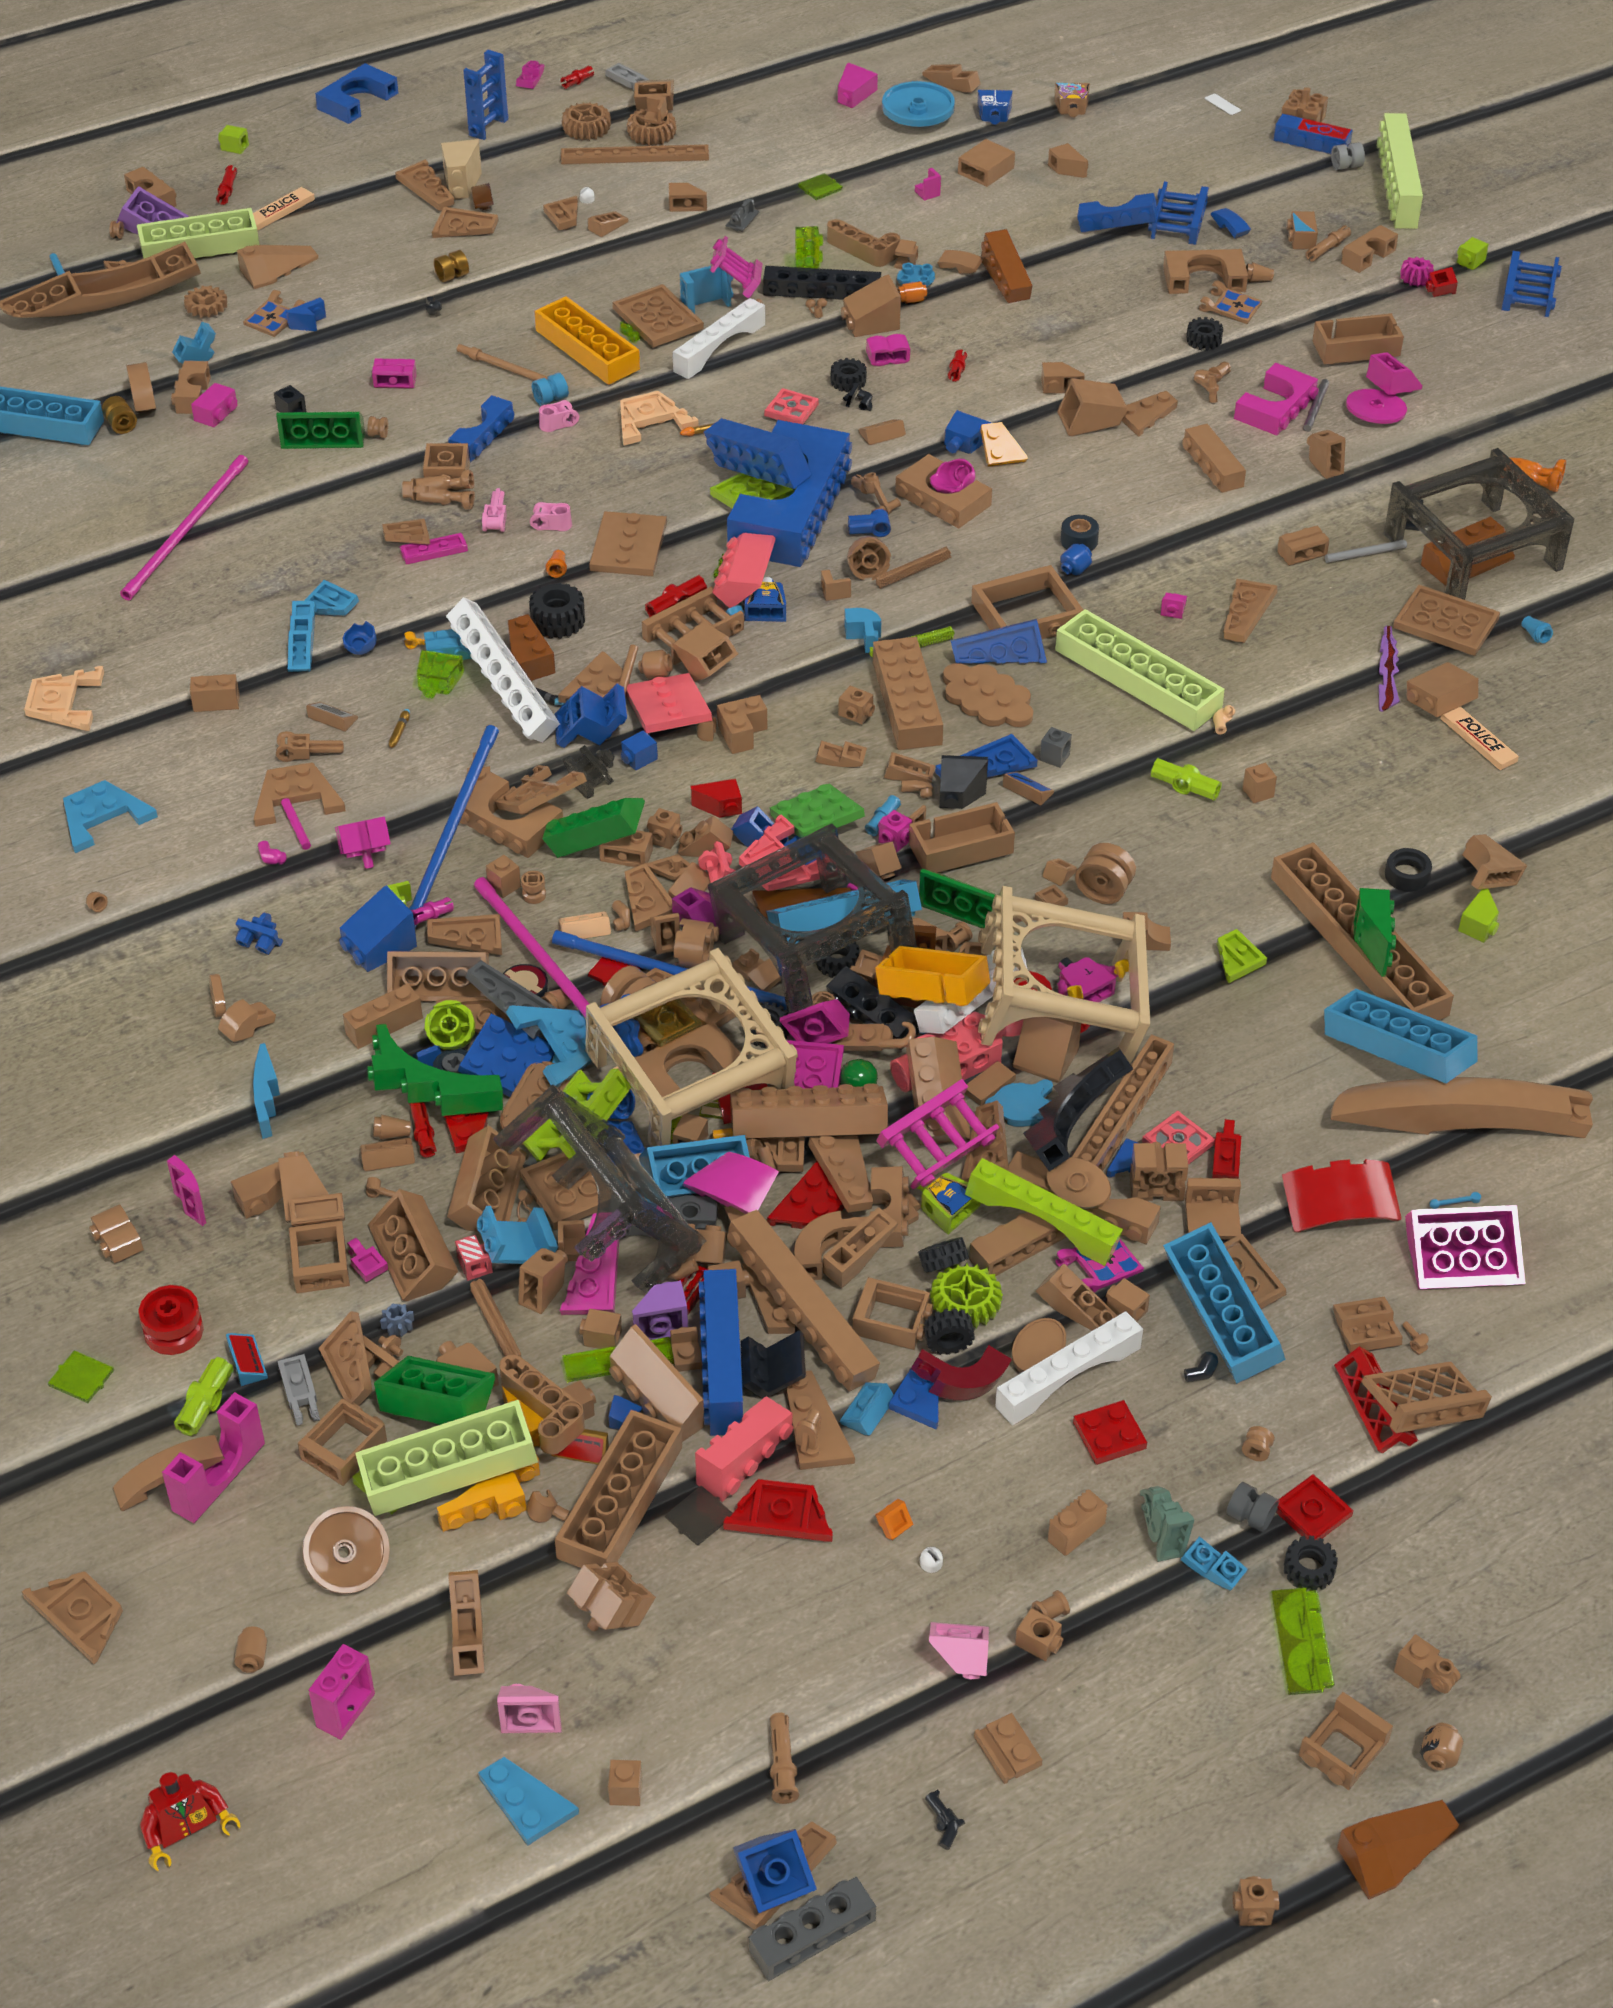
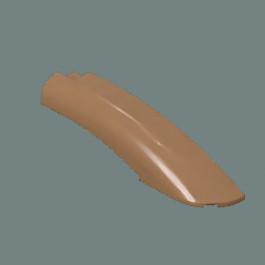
[0,242,201,318]
[1331,1077,1593,1138]

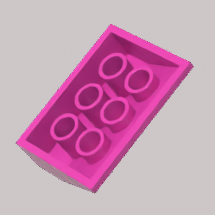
[1405,1205,1525,1290]

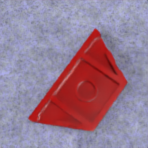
[767,1161,845,1229]
[723,1479,833,1542]

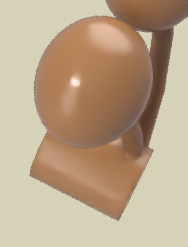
[805,298,827,318]
[517,1190,533,1222]

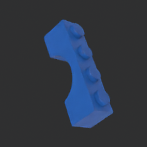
[1077,193,1158,232]
[448,395,514,463]

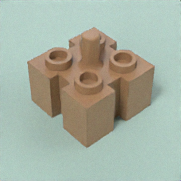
[1281,87,1328,122]
[1130,1142,1188,1201]
[567,1562,656,1631]

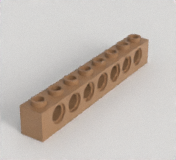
[1072,1034,1174,1171]

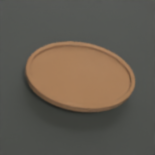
[1047,1157,1111,1209]
[1012,1318,1066,1373]

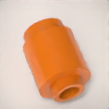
[897,281,927,304]

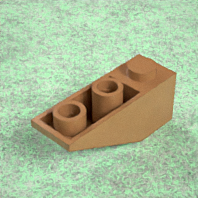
[1036,1264,1117,1331]

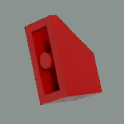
[690,779,742,818]

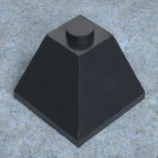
[939,755,988,809]

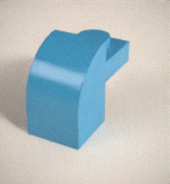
[172,322,216,363]
[844,608,881,653]

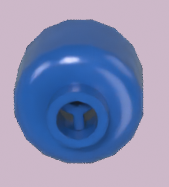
[1060,544,1092,576]

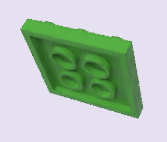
[769,784,865,841]

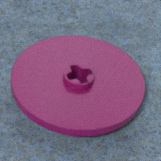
[1346,389,1407,424]

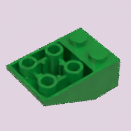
[1353,888,1396,977]

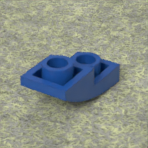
[1211,208,1251,238]

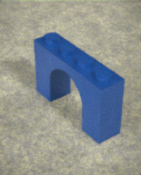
[315,63,398,124]

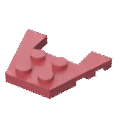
[739,814,839,891]

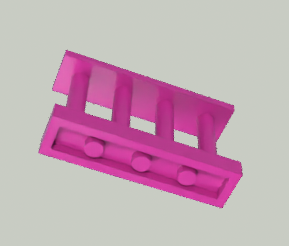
[710,236,763,299]
[876,1079,1000,1190]

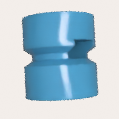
[531,372,569,406]

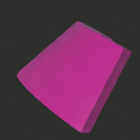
[682,1152,779,1214]

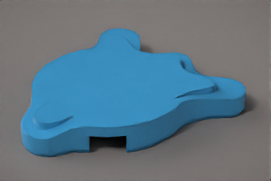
[985,1079,1053,1127]

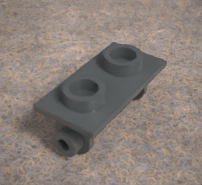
[726,198,759,231]

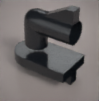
[843,383,873,411]

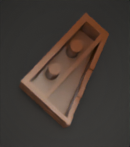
[508,614,556,681]

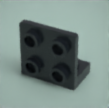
[740,1331,806,1398]

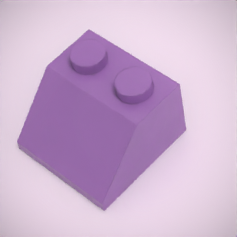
[632,1281,688,1345]

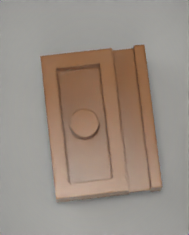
[974,1713,1043,1784]

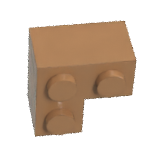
[717,695,768,754]

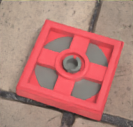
[765,388,819,424]
[1142,1111,1215,1165]

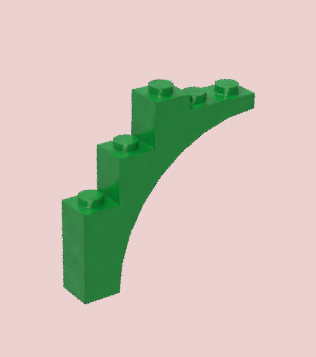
[367,1024,503,1116]

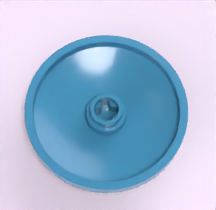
[882,81,955,127]

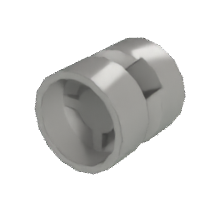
[1331,142,1365,170]

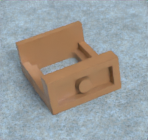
[1299,1692,1393,1790]

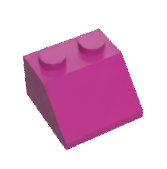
[780,999,850,1043]

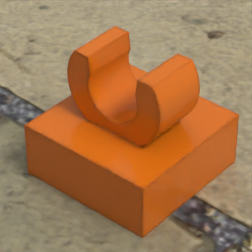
[875,1499,914,1540]

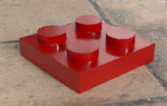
[1073,1400,1147,1465]

